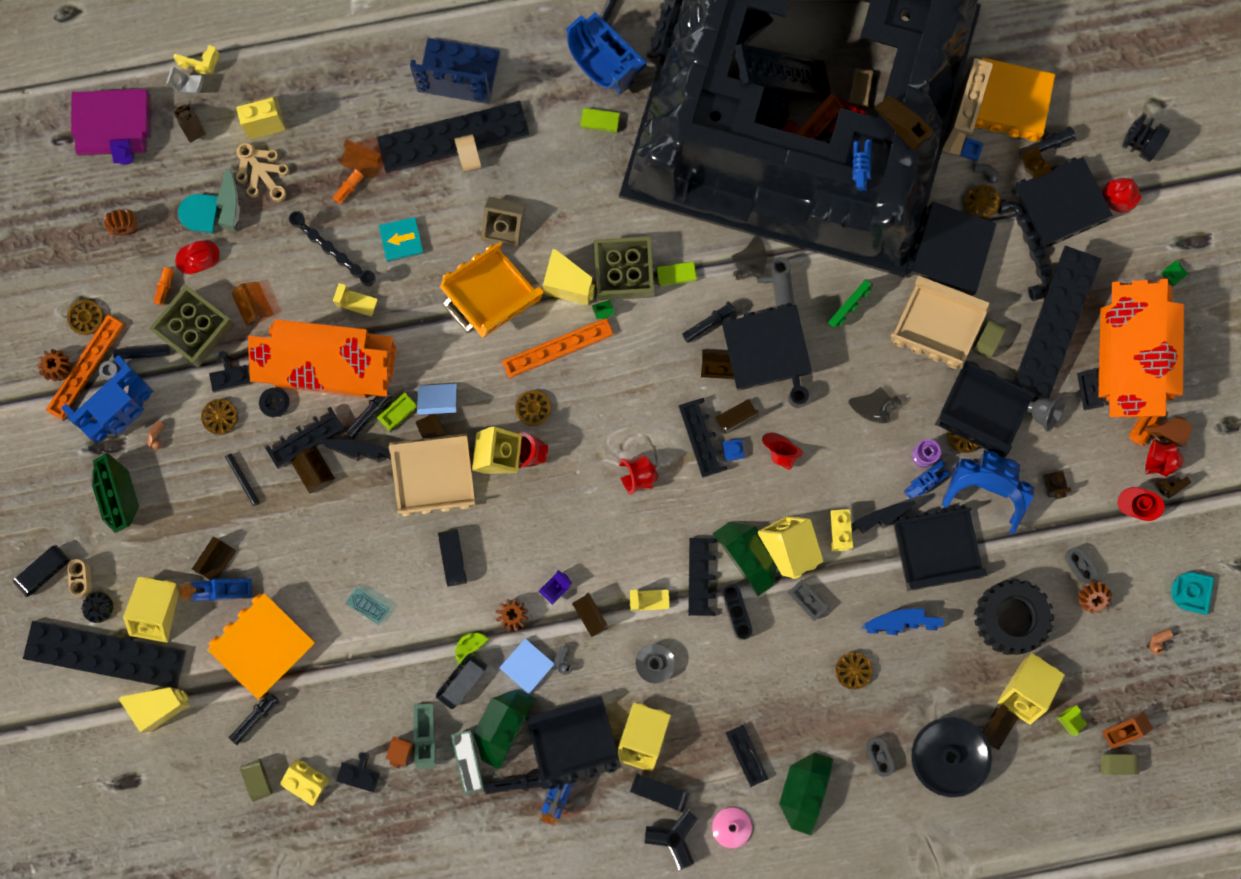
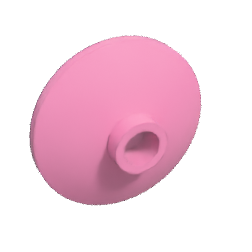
[712,807,752,848]

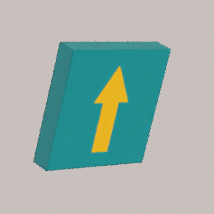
[378,217,424,262]

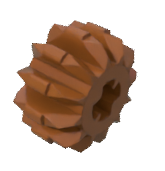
[104,208,137,236]
[36,349,71,382]
[1078,580,1112,614]
[496,599,529,632]

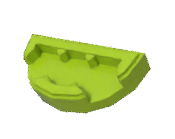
[455,633,490,664]

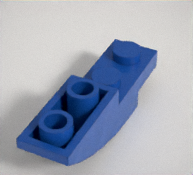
[862,609,944,635]

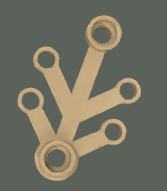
[236,143,289,202]

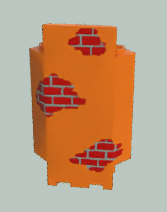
[1099,279,1184,418]
[248,319,397,398]

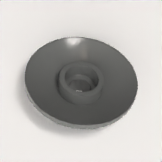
[636,644,675,683]

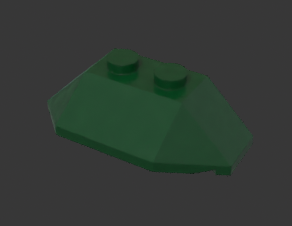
[92,453,139,533]
[713,522,777,596]
[473,690,536,769]
[779,753,833,835]

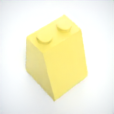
[236,96,286,140]
[543,249,595,305]
[472,427,522,474]
[758,516,823,579]
[123,577,179,643]
[997,653,1065,725]
[119,688,190,732]
[617,702,671,772]

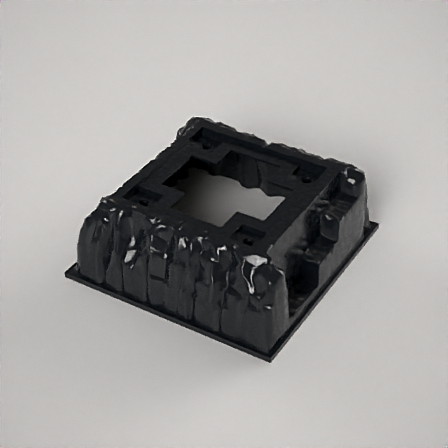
[619,0,981,278]

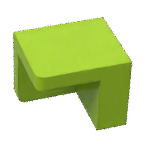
[1057,705,1087,737]

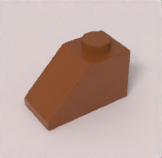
[1144,416,1193,447]
[1102,711,1153,749]
[386,736,415,769]

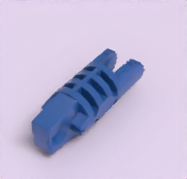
[853,140,871,191]
[904,460,951,499]

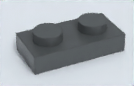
[787,579,829,621]

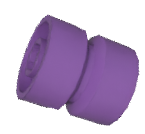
[912,439,941,468]

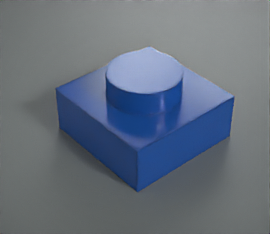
[722,439,745,462]

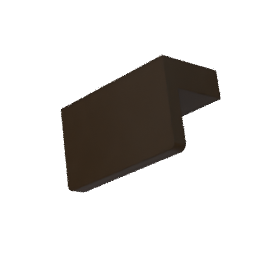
[701,349,734,379]
[715,399,759,434]
[416,414,446,439]
[291,447,335,494]
[192,536,236,580]
[572,592,608,637]
[982,704,1018,750]

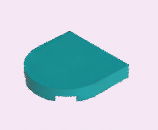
[178,194,218,234]
[1171,572,1214,615]

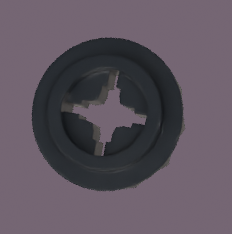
[259,387,290,418]
[81,592,113,623]

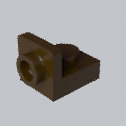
[1022,147,1051,179]
[1043,470,1071,499]
[1156,476,1192,499]

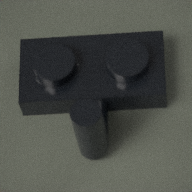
[209,351,251,393]
[1077,369,1104,411]
[336,752,381,793]

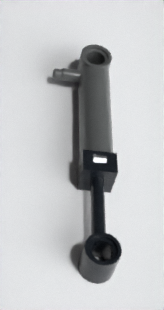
[757,257,809,408]

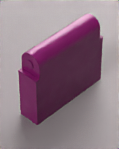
[71,89,151,156]

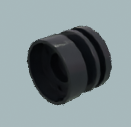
[1121,113,1171,163]

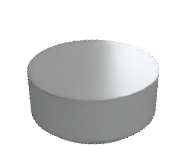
[99,361,120,381]

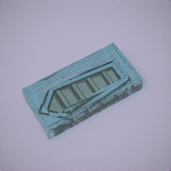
[345,587,389,625]

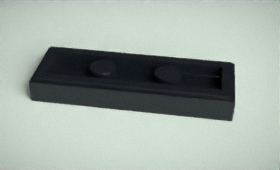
[725,725,768,788]

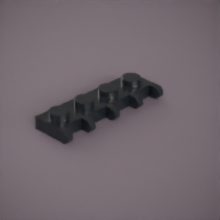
[646,0,681,58]
[678,398,728,478]
[264,407,345,469]
[688,538,716,616]

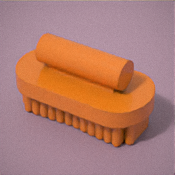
[1129,417,1159,446]

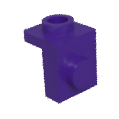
[109,139,136,165]
[539,570,572,605]

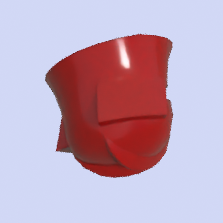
[1103,178,1142,213]
[518,432,548,468]
[1145,438,1183,477]
[619,455,658,495]

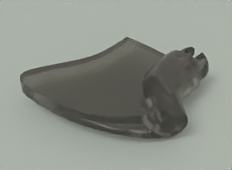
[732,235,767,281]
[848,387,901,423]

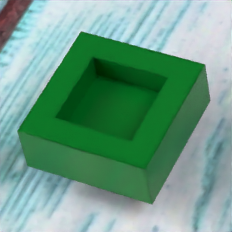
[1160,260,1188,287]
[592,300,615,319]

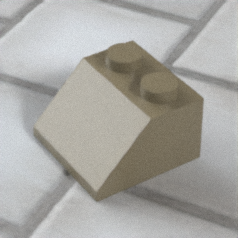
[481,197,526,247]

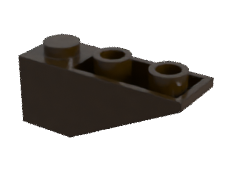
[875,95,934,151]

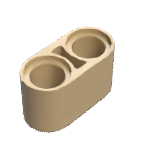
[455,134,481,172]
[67,559,92,598]

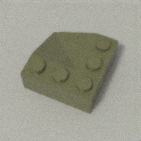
[594,237,654,301]
[149,285,235,368]

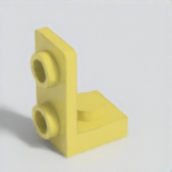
[174,45,220,74]
[333,283,377,317]
[830,509,853,552]
[630,590,670,612]

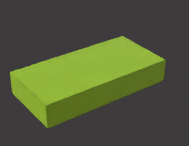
[580,108,620,133]
[657,262,697,287]
[377,392,417,432]

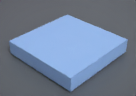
[417,384,457,415]
[500,639,555,694]

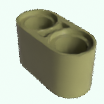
[973,319,1007,358]
[1100,754,1139,775]
[240,759,272,802]

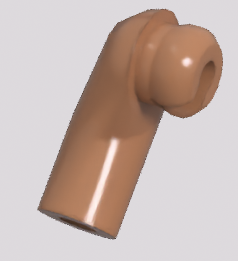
[148,421,165,450]
[1150,629,1173,655]

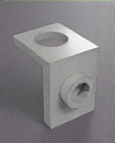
[166,67,204,94]

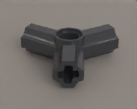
[644,809,700,871]

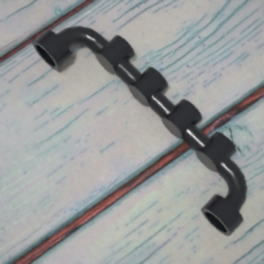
[997,199,1052,301]
[289,211,376,287]

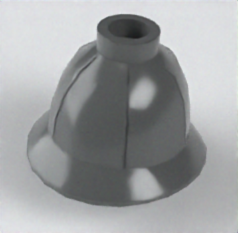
[1028,396,1066,432]

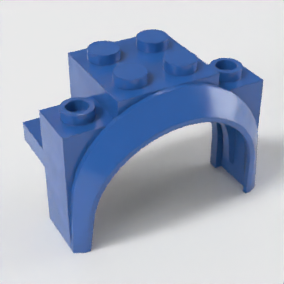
[566,12,647,95]
[61,355,154,444]
[942,450,1035,534]

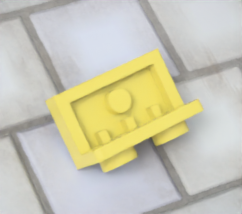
[280,759,330,806]

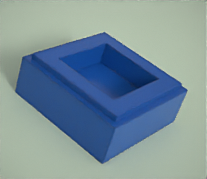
[960,137,984,162]

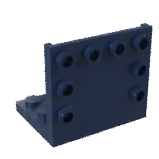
[410,38,500,105]

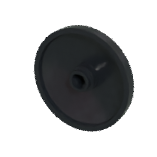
[911,716,992,797]

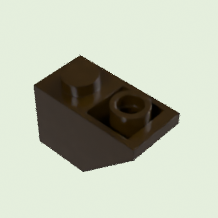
[174,104,206,143]

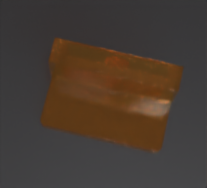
[340,139,382,179]
[231,282,273,326]

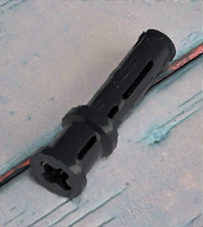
[1018,126,1076,159]
[682,301,737,343]
[345,392,394,440]
[228,691,281,745]
[484,771,544,795]

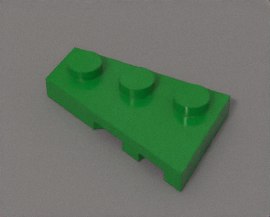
[828,279,873,328]

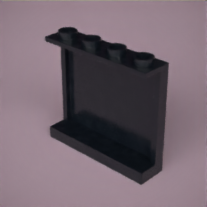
[1012,157,1113,249]
[907,202,997,296]
[722,303,812,391]
[935,361,1035,458]
[893,505,987,592]
[526,696,622,790]

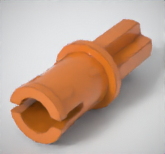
[333,169,364,204]
[153,267,175,305]

